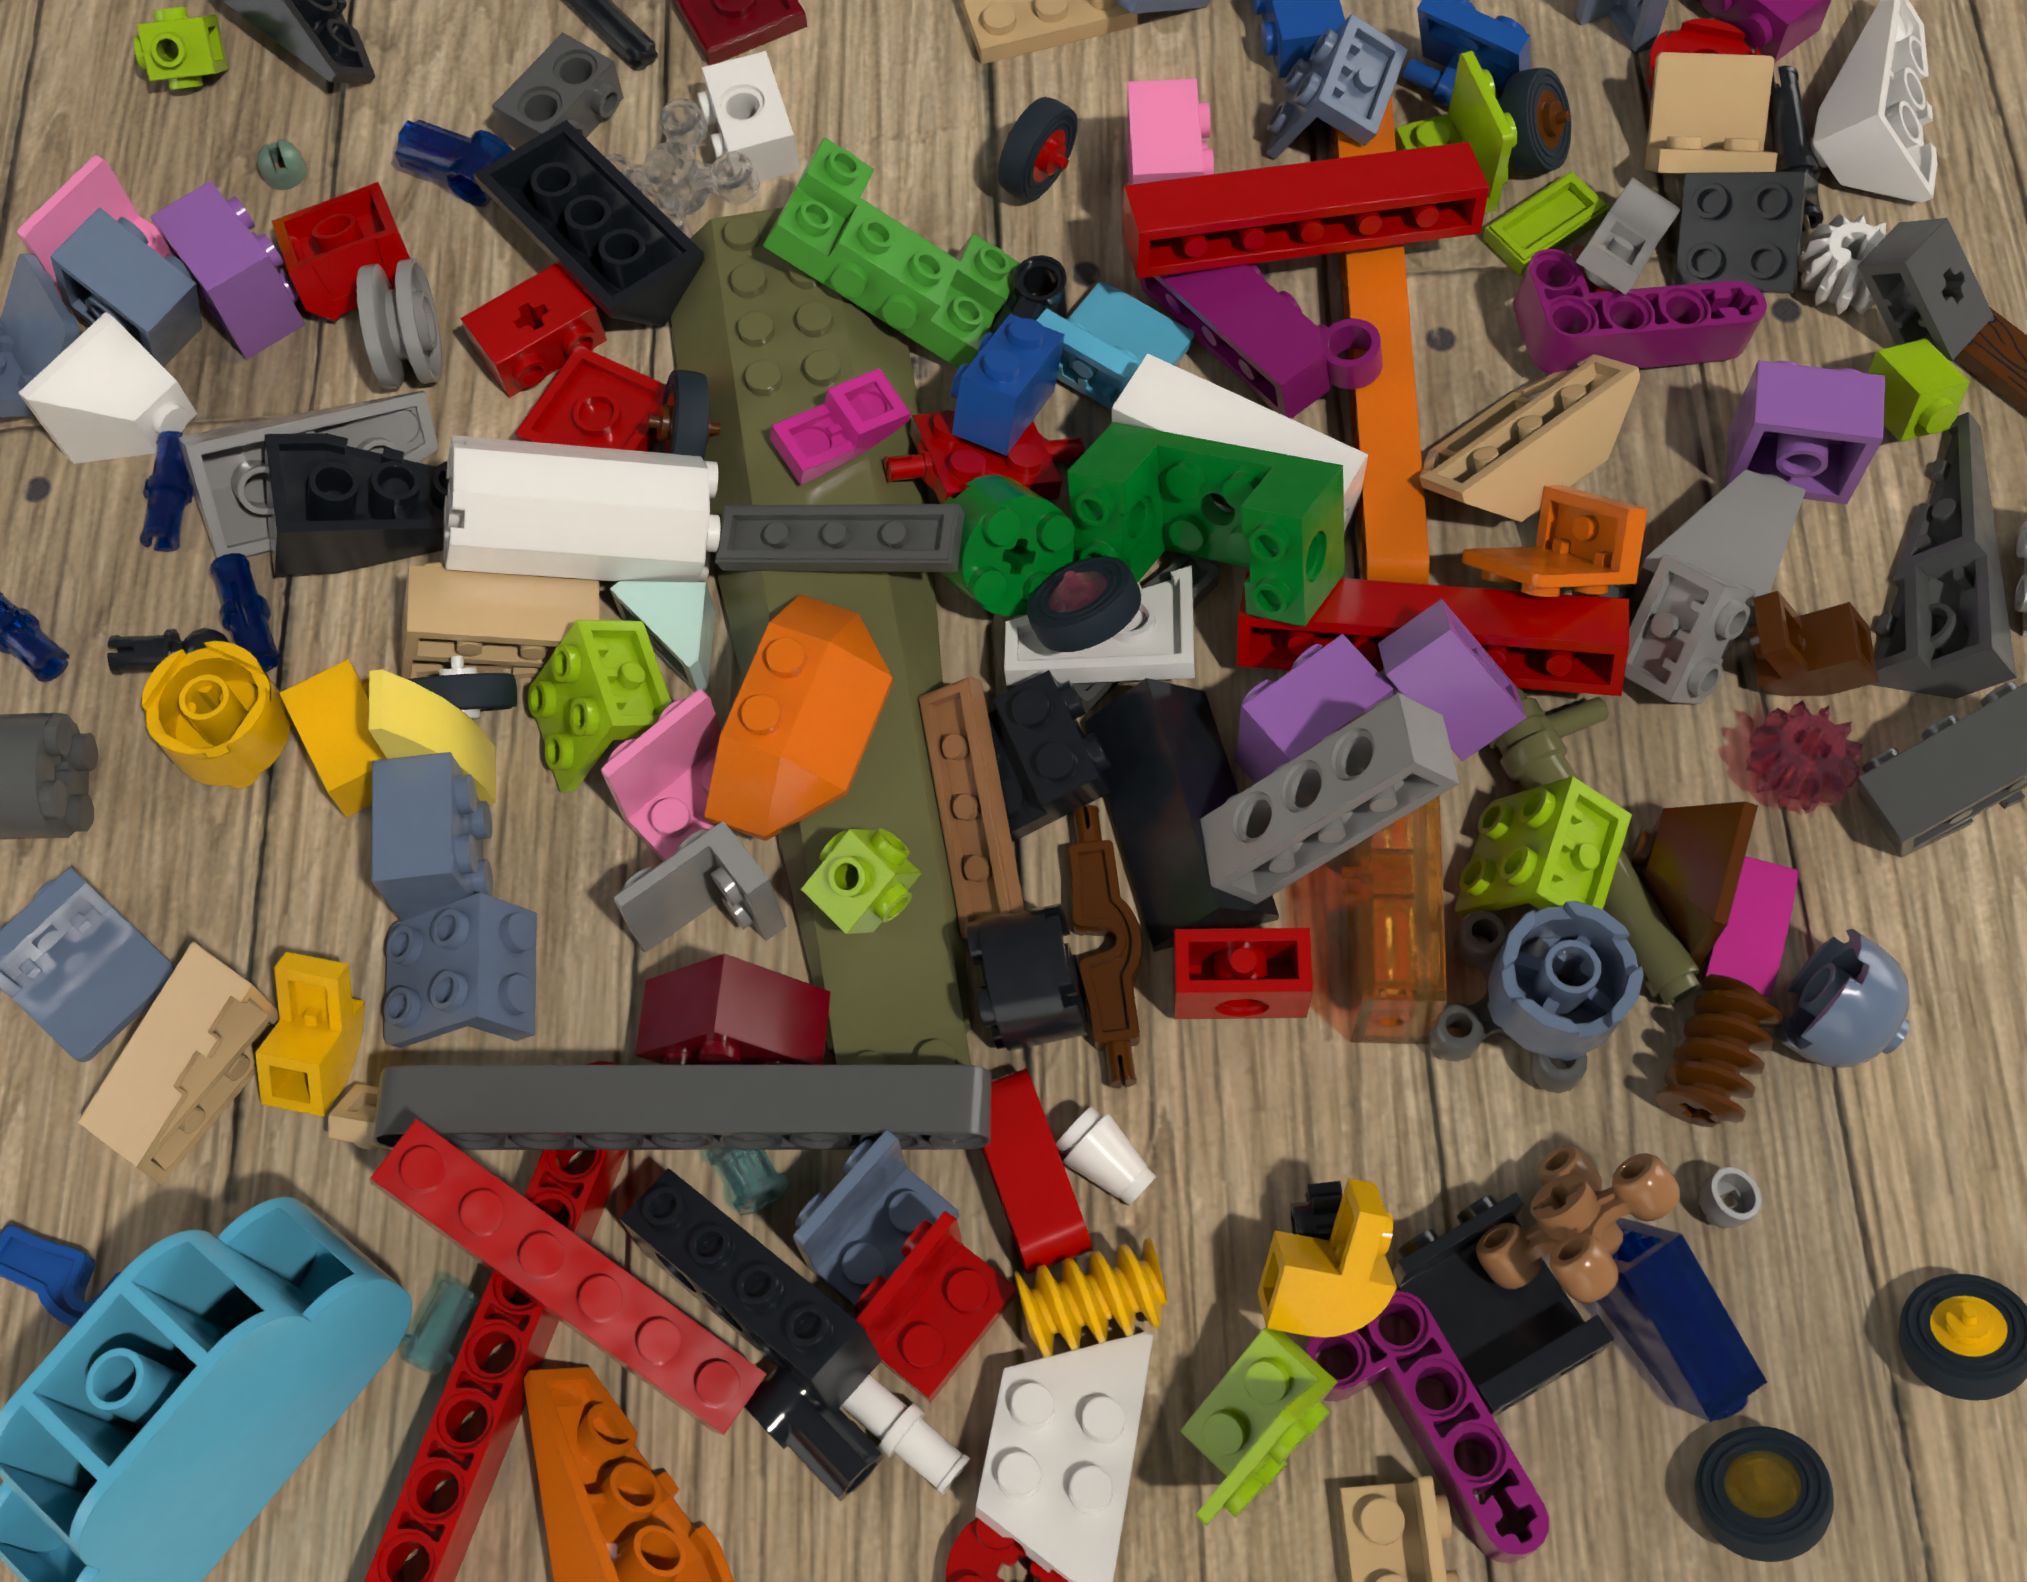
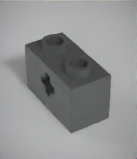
[1857,218,1994,361]

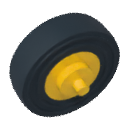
[1898,1274,2027,1401]

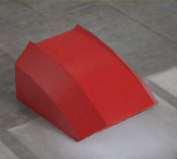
[272,182,410,322]

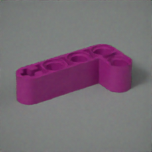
[1513,249,1767,374]
[1305,1291,1549,1563]

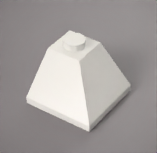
[18,312,197,464]

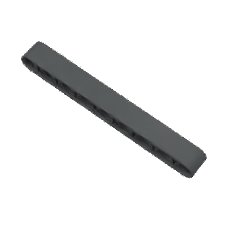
[373,1065,992,1150]

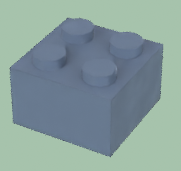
[50,207,202,367]
[372,752,493,922]

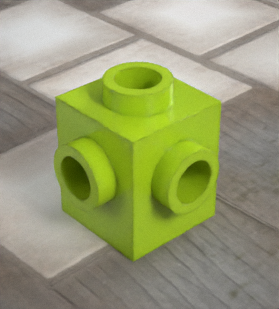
[134,6,229,89]
[801,828,922,934]

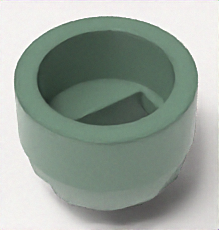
[257,140,307,190]

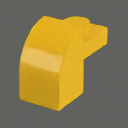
[255,952,365,1117]
[1257,1178,1397,1337]

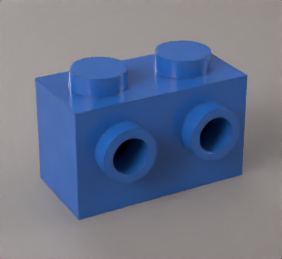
[951,314,1065,456]

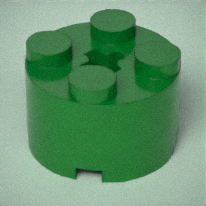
[942,475,1075,616]

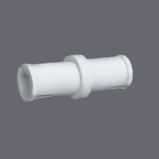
[842,1375,971,1495]

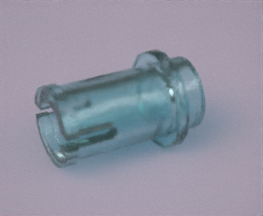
[401,1279,480,1375]

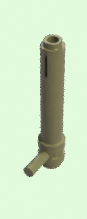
[1488,689,1701,1005]

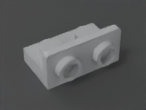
[1624,554,1755,704]

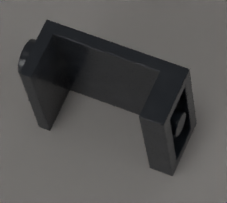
[1392,1192,1614,1418]

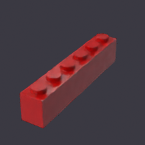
[1122,142,1490,279]
[1237,571,1629,696]
[370,1118,766,1435]

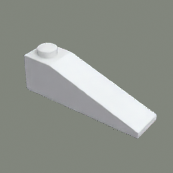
[1810,0,1937,203]

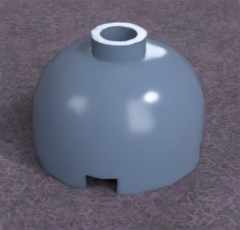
[1775,929,1910,1068]

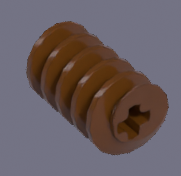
[1656,974,1783,1127]

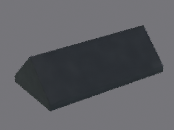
[473,120,705,327]
[1085,678,1279,952]

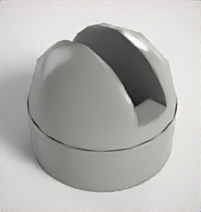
[1697,1167,1762,1228]

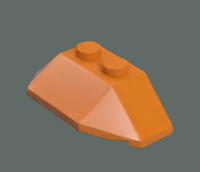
[704,594,894,841]

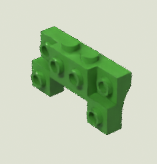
[763,137,1021,369]

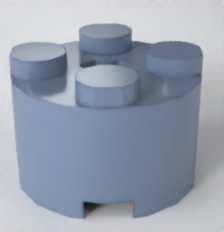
[1487,901,1644,1061]

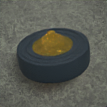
[1695,1426,1834,1562]

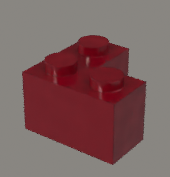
[634,953,831,1065]

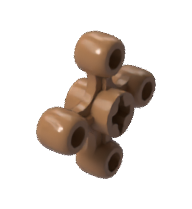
[1476,1146,1680,1303]

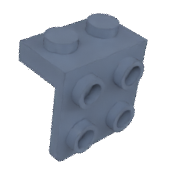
[0,254,80,418]
[0,867,176,1062]
[384,892,537,1048]

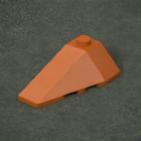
[523,1367,735,1582]

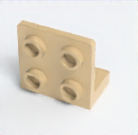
[1644,52,1778,174]

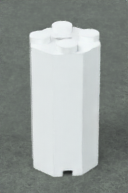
[443,435,720,582]

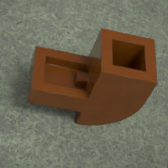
[1748,591,1879,697]

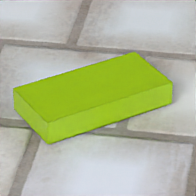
[1483,171,1610,277]

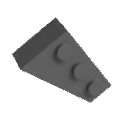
[1858,681,2027,858]

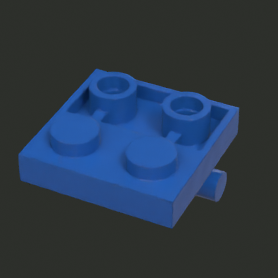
[1402,0,1531,107]

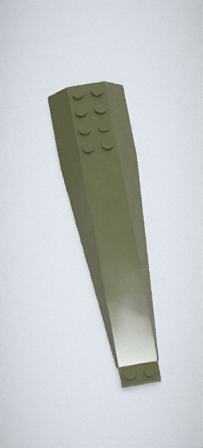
[671,207,971,1065]

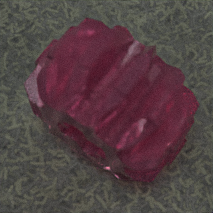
[1746,700,1863,815]

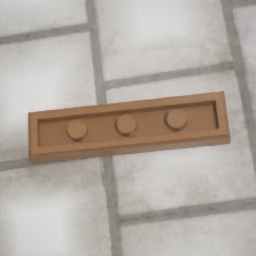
[918,677,1025,940]

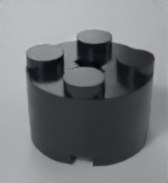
[967,903,1088,1051]

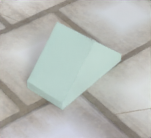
[610,581,715,691]

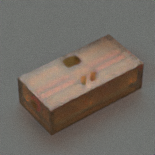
[1342,795,1447,1045]

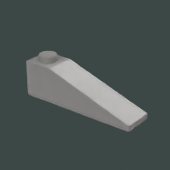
[178,391,439,563]

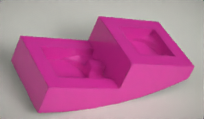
[770,368,911,485]
[1701,856,1799,998]

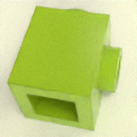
[1868,339,1970,442]

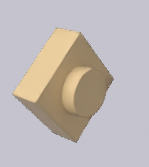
[328,1083,393,1150]

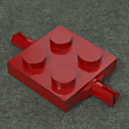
[883,410,1085,504]

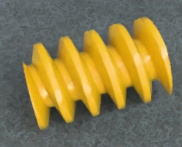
[1014,1238,1167,1357]

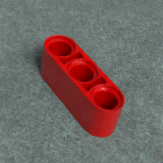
[981,1068,1093,1275]

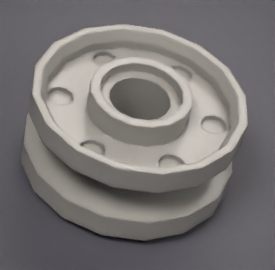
[357,258,442,389]

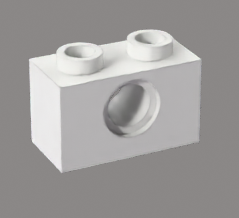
[697,51,800,188]

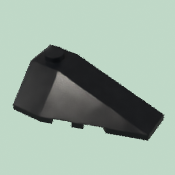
[222,0,375,84]
[264,433,449,575]

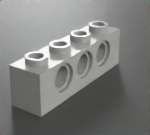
[1200,693,1459,904]

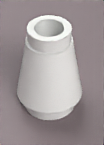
[1056,1106,1157,1206]

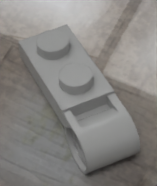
[1576,177,1681,295]

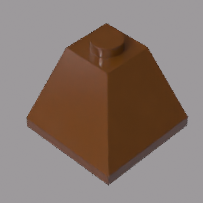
[1630,801,1758,968]

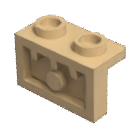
[1338,1476,1460,1582]

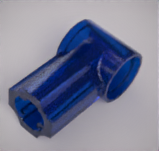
[395,120,513,207]

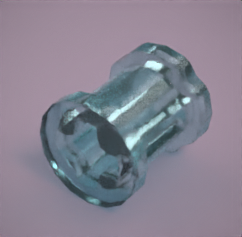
[706,1150,791,1216]

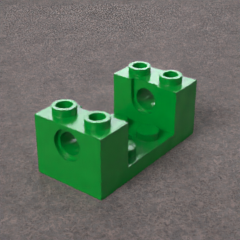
[1067,422,1345,627]

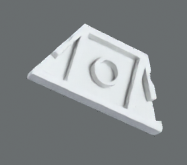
[975,1332,1154,1582]

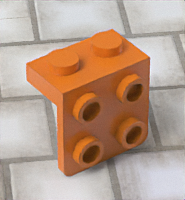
[1462,485,1648,597]

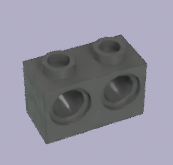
[492,32,624,149]

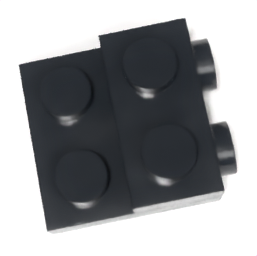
[988,670,1111,842]

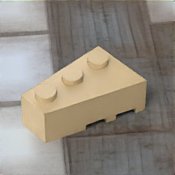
[400,562,600,679]
[78,941,279,1185]

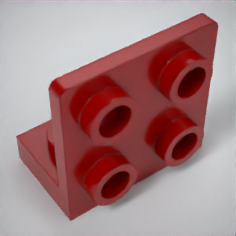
[855,1211,1018,1403]

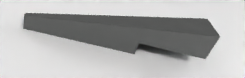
[1871,412,2017,699]

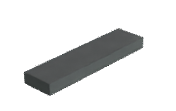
[715,504,965,572]

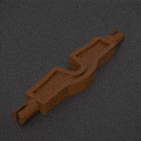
[1068,805,1142,1088]

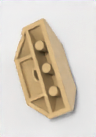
[1419,354,1641,522]

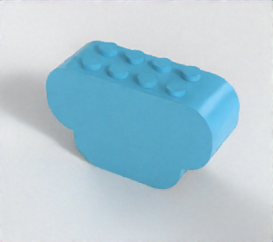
[0,1197,412,1582]

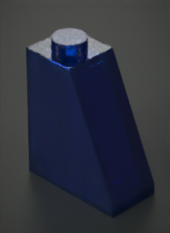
[1597,1217,1767,1422]

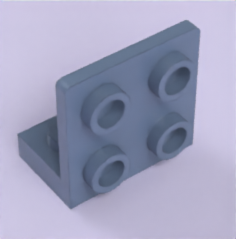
[1265,14,1408,159]
[793,1130,960,1308]

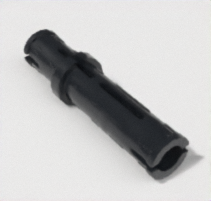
[1768,66,1824,232]

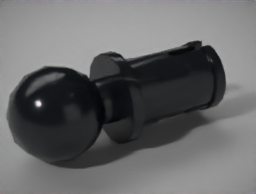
[107,628,230,675]

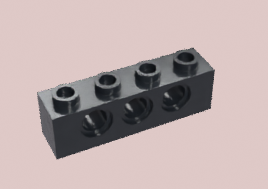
[619,1168,882,1414]

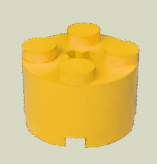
[142,641,294,789]

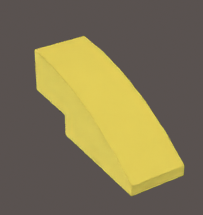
[369,669,496,804]

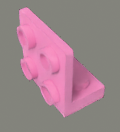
[17,155,172,299]
[601,689,722,862]

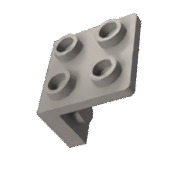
[614,820,787,952]

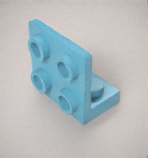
[1036,281,1195,410]

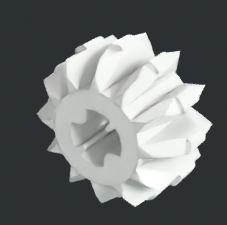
[1798,213,1886,315]

